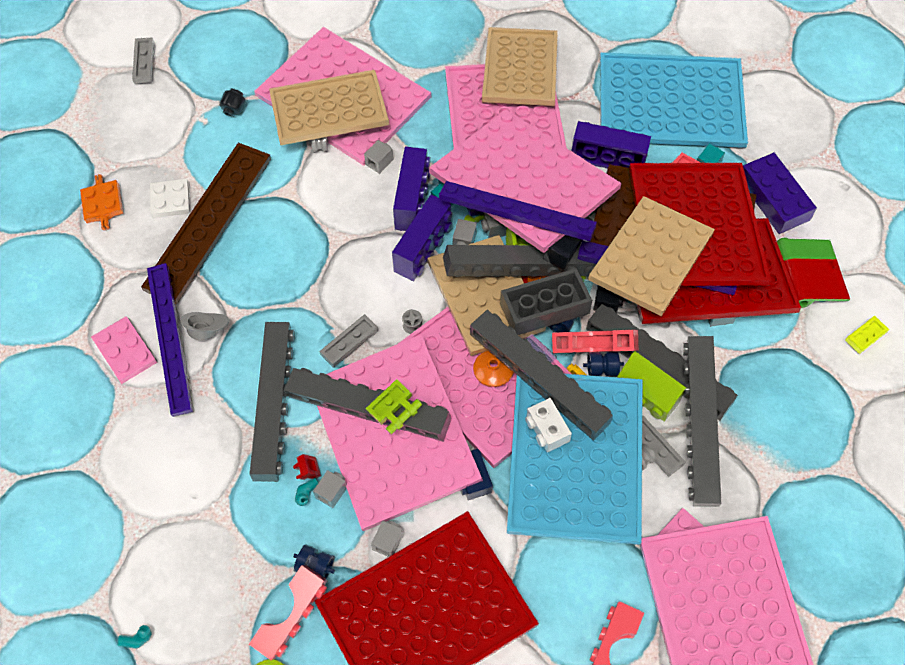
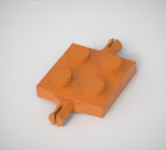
[80,174,123,230]

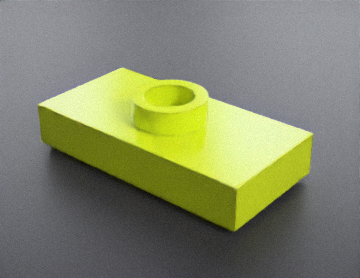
[845,316,890,354]

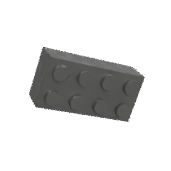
[500,268,593,335]

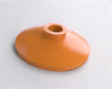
[473,351,514,387]

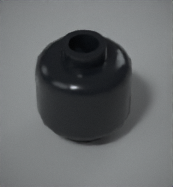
[219,88,246,117]

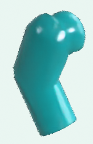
[295,478,318,506]
[117,625,152,649]

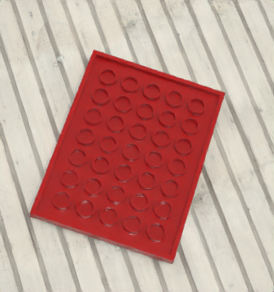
[629,163,771,286]
[637,218,801,324]
[314,511,539,665]

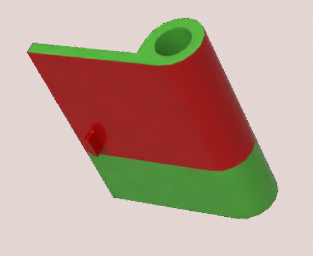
[777,237,850,308]

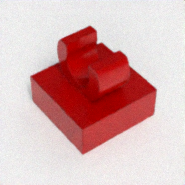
[293,454,321,480]

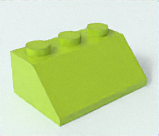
[617,351,686,422]

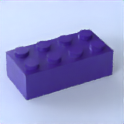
[571,121,651,169]
[393,146,431,231]
[743,152,817,234]
[392,194,453,282]

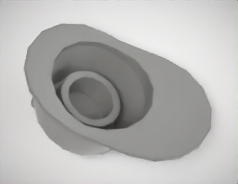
[181,312,229,340]

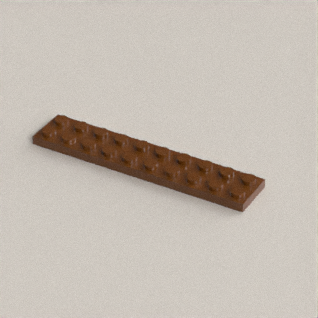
[141,142,271,305]

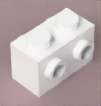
[525,398,572,453]

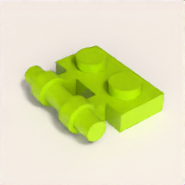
[366,379,422,435]

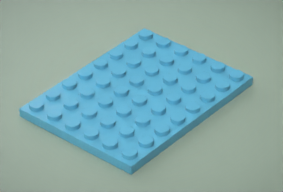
[600,52,748,148]
[507,374,642,545]

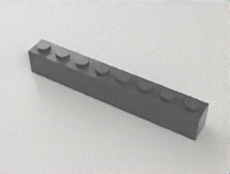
[443,245,596,277]
[586,304,738,421]
[470,309,613,441]
[249,322,295,482]
[683,336,721,507]
[284,368,452,442]

